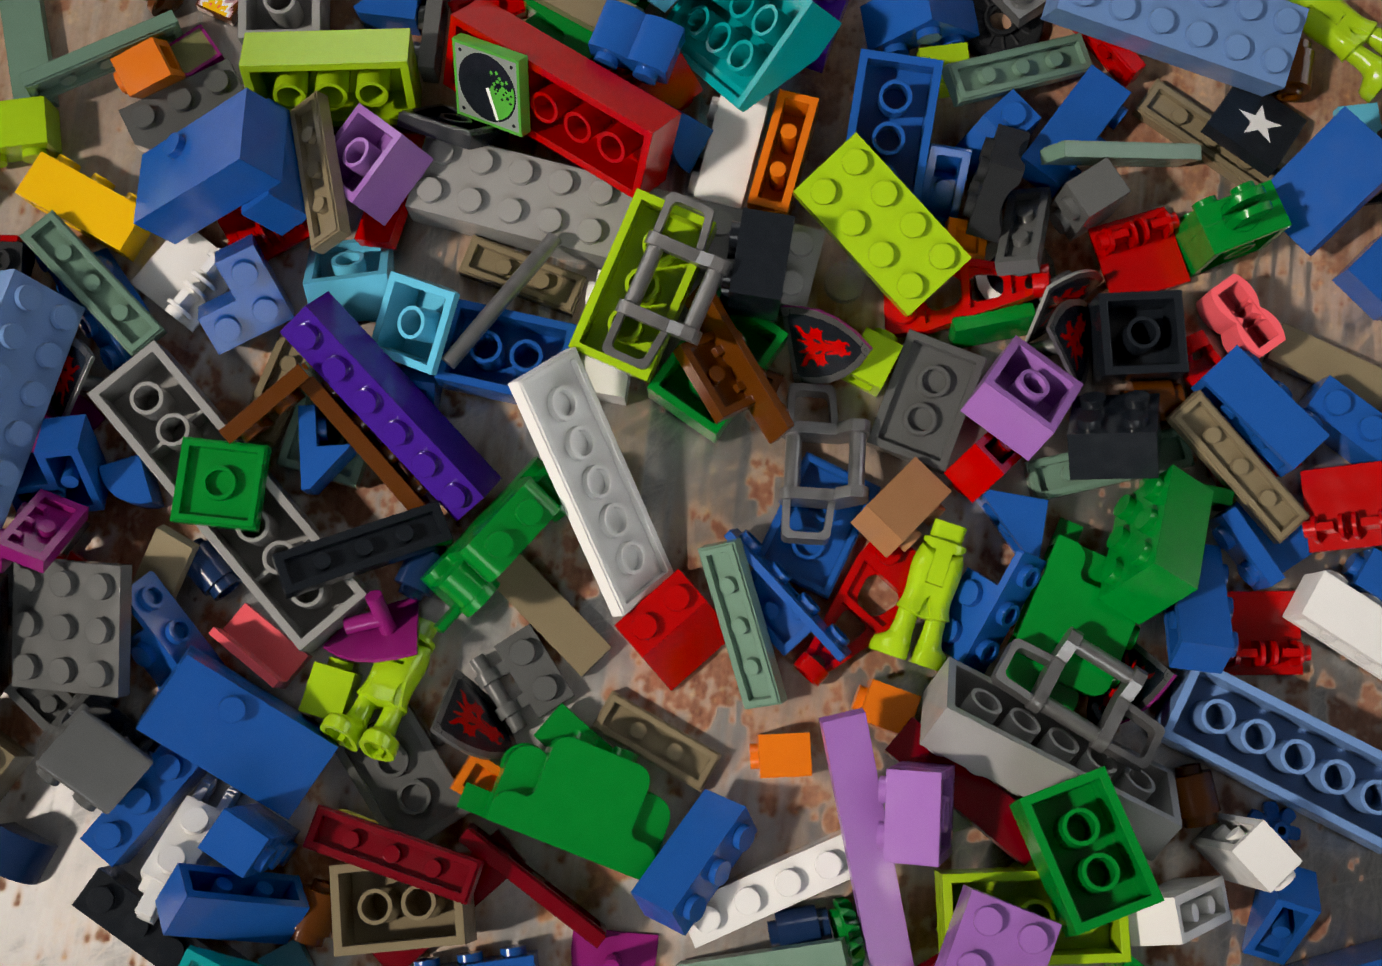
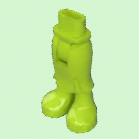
[1287,0,1382,103]
[868,519,967,671]
[320,617,437,762]

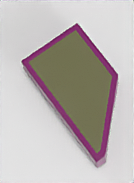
[169,24,225,78]

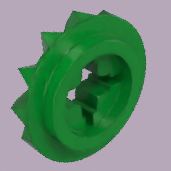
[829,897,865,966]

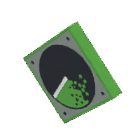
[452,33,531,137]

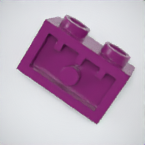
[0,489,89,574]

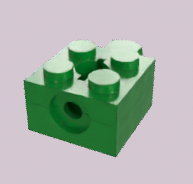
[1173,180,1292,278]

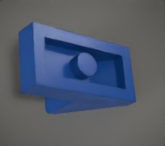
[920,143,972,227]
[298,404,357,496]

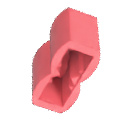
[1196,273,1286,359]

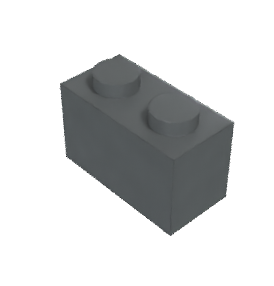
[1049,157,1131,242]

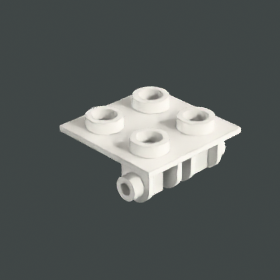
[130,232,229,332]

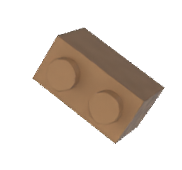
[850,456,952,558]

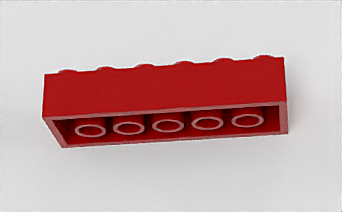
[443,0,681,198]

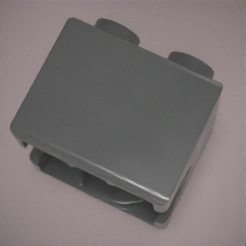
[35,693,153,814]

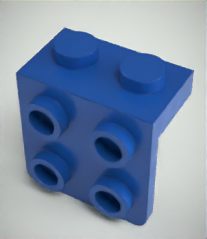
[1208,501,1312,591]

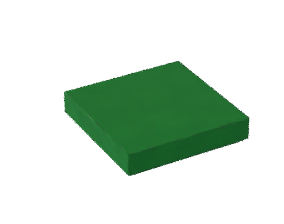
[170,436,272,532]

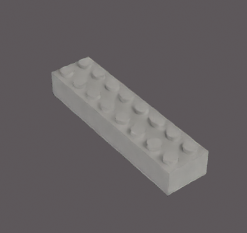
[87,340,370,653]

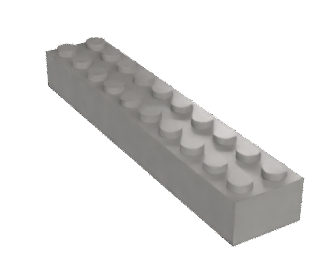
[405,136,826,316]

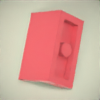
[208,603,313,689]

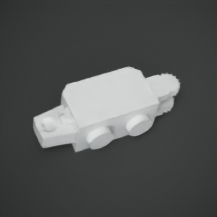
[135,774,241,925]

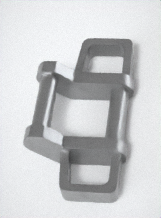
[602,192,733,370]
[778,383,871,545]
[991,627,1165,771]

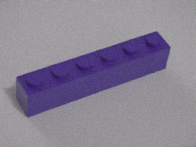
[280,291,502,521]

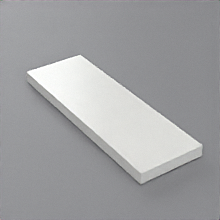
[508,347,674,617]

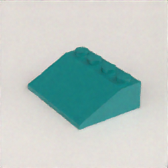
[666,0,842,112]

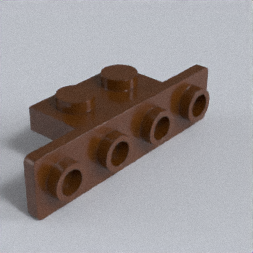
[673,284,794,444]

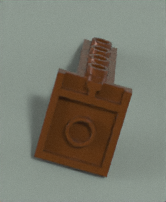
[219,361,430,510]

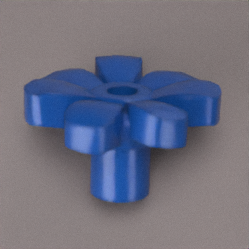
[1247,801,1301,848]

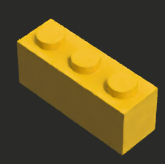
[15,151,151,262]

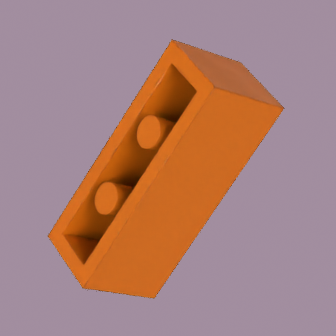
[747,89,819,215]

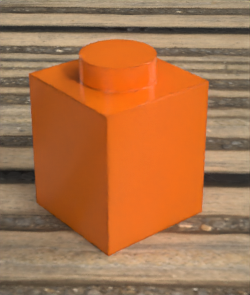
[110,37,186,99]
[851,679,921,735]
[749,732,812,778]

